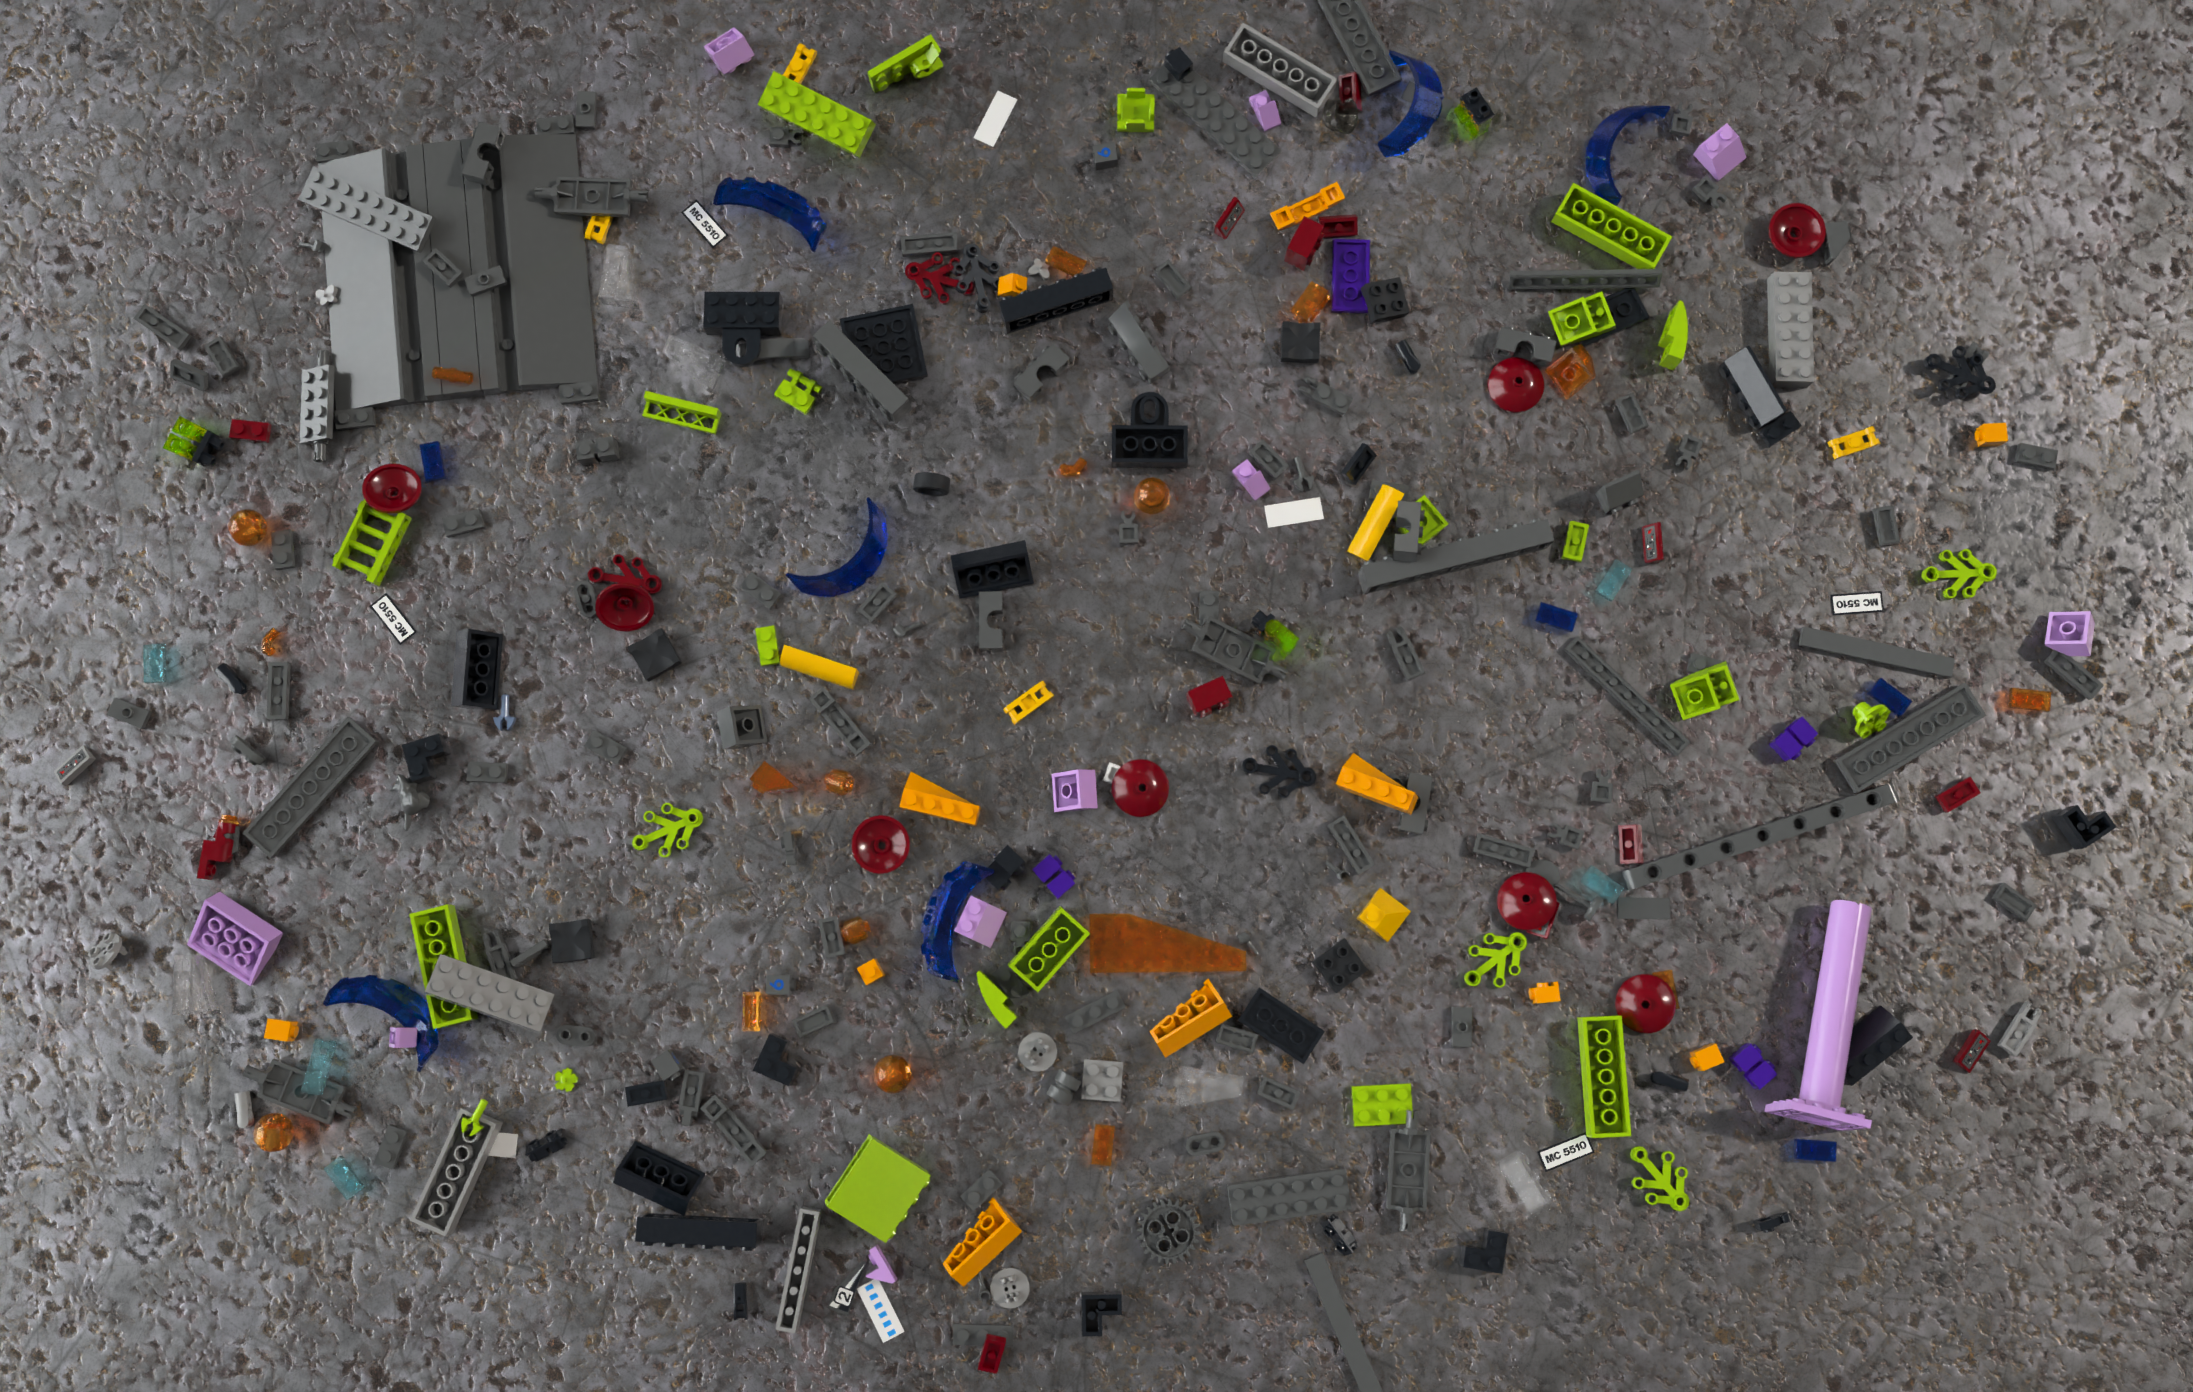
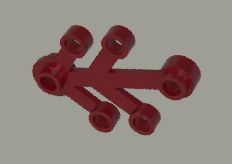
[905,252,975,305]
[588,554,662,600]

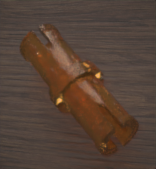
[432,366,473,384]

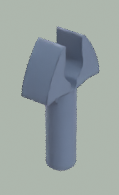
[493,694,516,731]

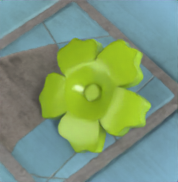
[555,1068,578,1092]

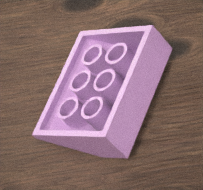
[187,892,283,986]

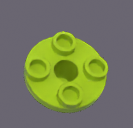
[1852,702,1890,739]

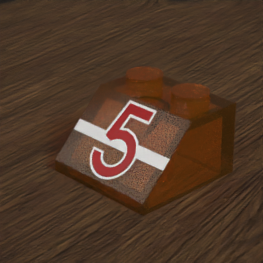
[750,761,799,795]

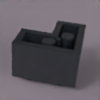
[402,733,451,784]
[2052,805,2116,850]
[982,845,1026,891]
[753,1033,800,1086]
[1459,1228,1508,1274]
[1081,1291,1122,1337]

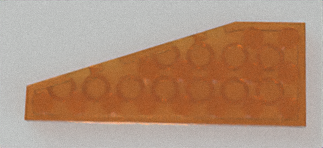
[1089,914,1247,973]

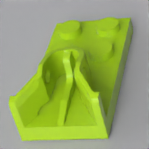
[867,34,943,93]

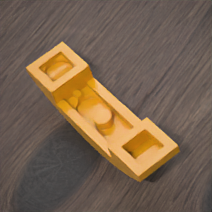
[1270,182,1345,230]

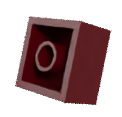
[1284,216,1325,271]
[1186,676,1233,718]

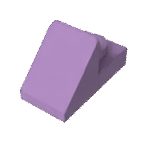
[1249,90,1281,132]
[1232,459,1270,501]
[389,1027,417,1048]
[865,1244,897,1283]

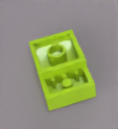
[1548,291,1616,346]
[1658,300,1688,370]
[1670,661,1739,720]
[976,971,1018,1029]

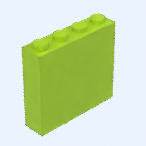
[824,1134,931,1243]

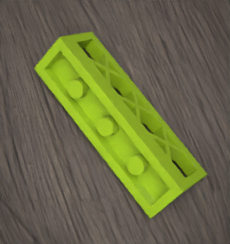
[642,391,722,435]

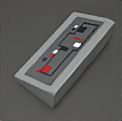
[54,745,96,785]

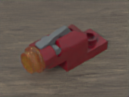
[197,815,240,880]

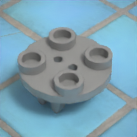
[88,932,128,970]
[1018,1032,1057,1072]
[990,1268,1030,1309]

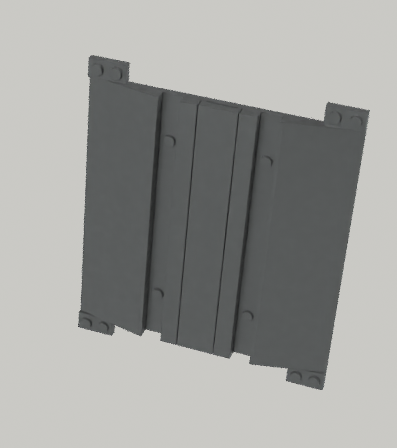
[316,115,600,431]

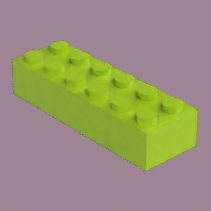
[757,71,876,158]
[1551,183,1672,269]
[409,904,479,1029]
[1577,1015,1631,1138]

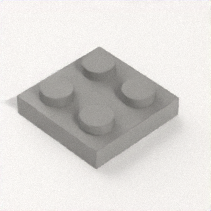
[1081,1059,1123,1102]

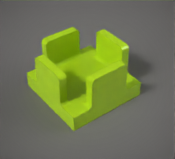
[1117,88,1155,132]
[1394,495,1449,546]

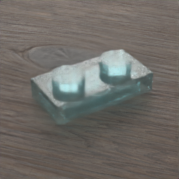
[1595,559,1632,602]
[143,643,166,684]
[1580,865,1624,904]
[324,1156,365,1200]

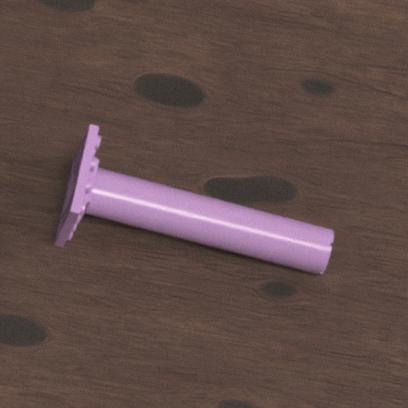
[1764,900,1872,1131]

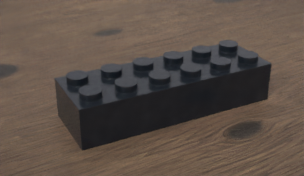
[998,267,1113,334]
[635,1213,763,1251]

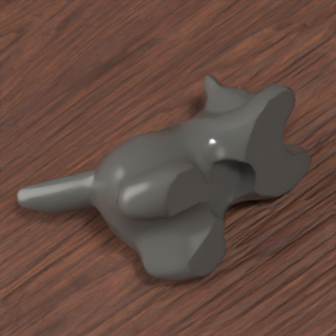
[390,774,430,831]

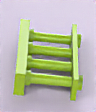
[332,499,412,586]

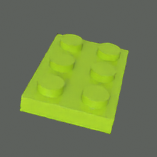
[1351,1083,1413,1127]

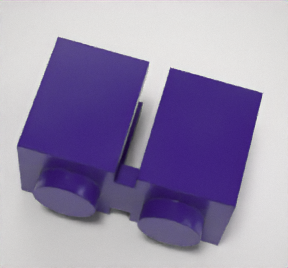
[1769,717,1818,761]
[1032,854,1076,899]
[1728,1043,1778,1090]

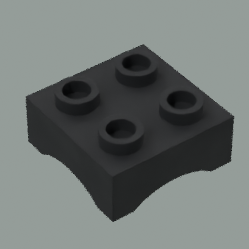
[1361,277,1410,324]
[1281,321,1320,363]
[628,628,682,682]
[549,919,595,963]
[1312,938,1368,993]

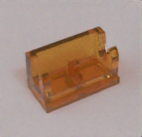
[1290,281,1330,323]

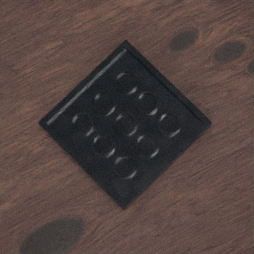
[840,304,928,392]

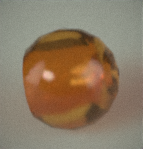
[1133,477,1171,515]
[228,509,268,547]
[873,1054,912,1094]
[253,1113,294,1152]

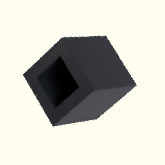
[1164,47,1193,82]

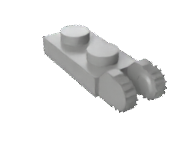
[1997,1001,2043,1057]

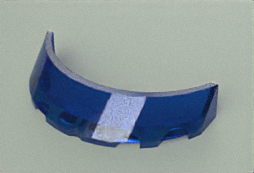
[1377,50,1444,157]
[1585,105,1671,206]
[713,177,827,253]
[786,497,888,597]
[921,861,994,983]
[323,975,439,1072]

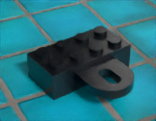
[703,292,783,367]
[1112,392,1188,468]

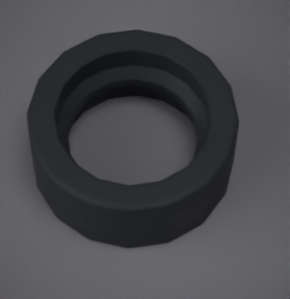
[913,472,950,496]

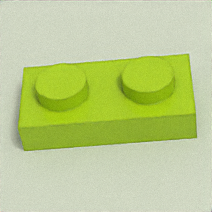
[1562,521,1589,562]
[755,625,780,667]

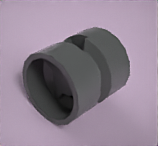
[1046,1069,1082,1106]

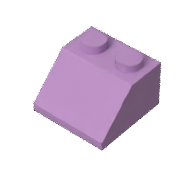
[703,27,755,74]
[1693,123,1746,181]
[2045,611,2095,656]
[1052,769,1098,812]
[954,896,1007,948]

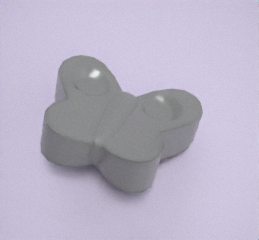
[1028,258,1050,280]
[316,284,338,307]

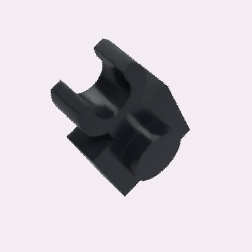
[1753,1212,1792,1233]

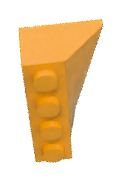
[1336,753,1418,815]
[899,771,981,827]
[1149,979,1232,1058]
[943,1197,1022,1287]

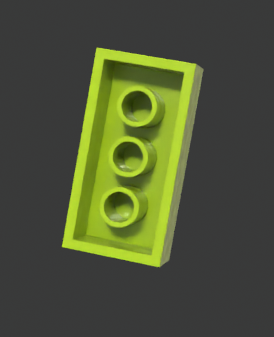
[1008,906,1090,992]

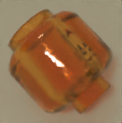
[824,769,855,796]
[841,916,871,945]

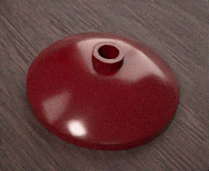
[1768,203,1826,258]
[1488,357,1544,413]
[362,464,422,514]
[595,583,654,631]
[1111,759,1169,817]
[852,815,910,874]
[1497,872,1557,931]
[1615,974,1676,1034]

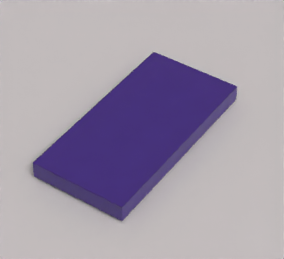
[1331,239,1370,313]

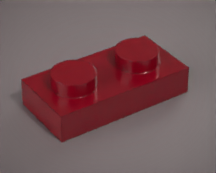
[229,419,272,443]
[1935,776,1981,813]
[977,1334,1006,1374]

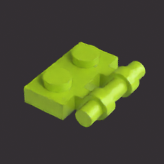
[774,368,823,415]

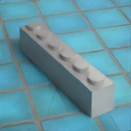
[775,1206,822,1334]

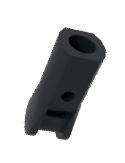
[1394,339,1421,374]
[215,663,248,694]
[1650,1071,1689,1092]
[733,1282,748,1320]

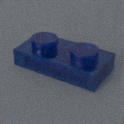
[419,441,446,482]
[1535,602,1578,632]
[1867,678,1912,717]
[1794,1138,1837,1162]

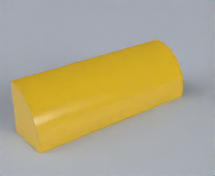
[1347,484,1404,561]
[780,645,859,690]

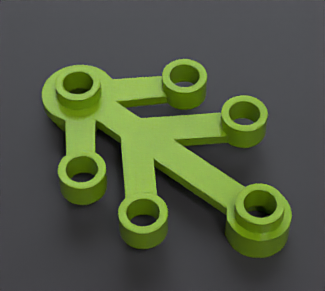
[1922,549,1997,599]
[632,803,703,858]
[1464,932,1527,988]
[1630,1146,1689,1211]

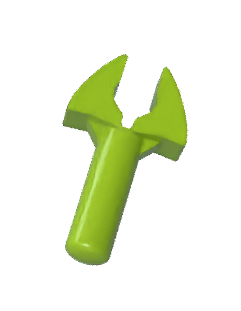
[461,1099,488,1136]

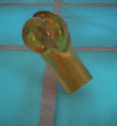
[1059,457,1087,477]
[261,627,280,656]

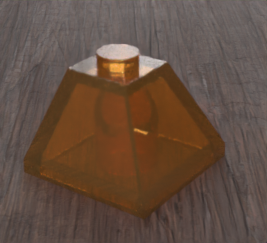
[1545,344,1596,400]

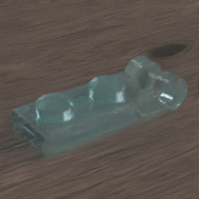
[301,1038,337,1095]

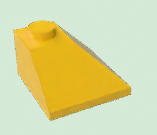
[1356,888,1411,942]

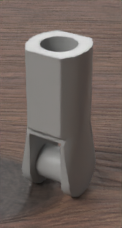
[234,1091,254,1128]

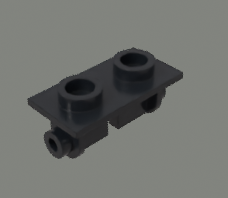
[525,1128,568,1162]
[1320,1214,1358,1256]

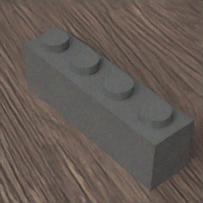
[1107,300,1169,384]

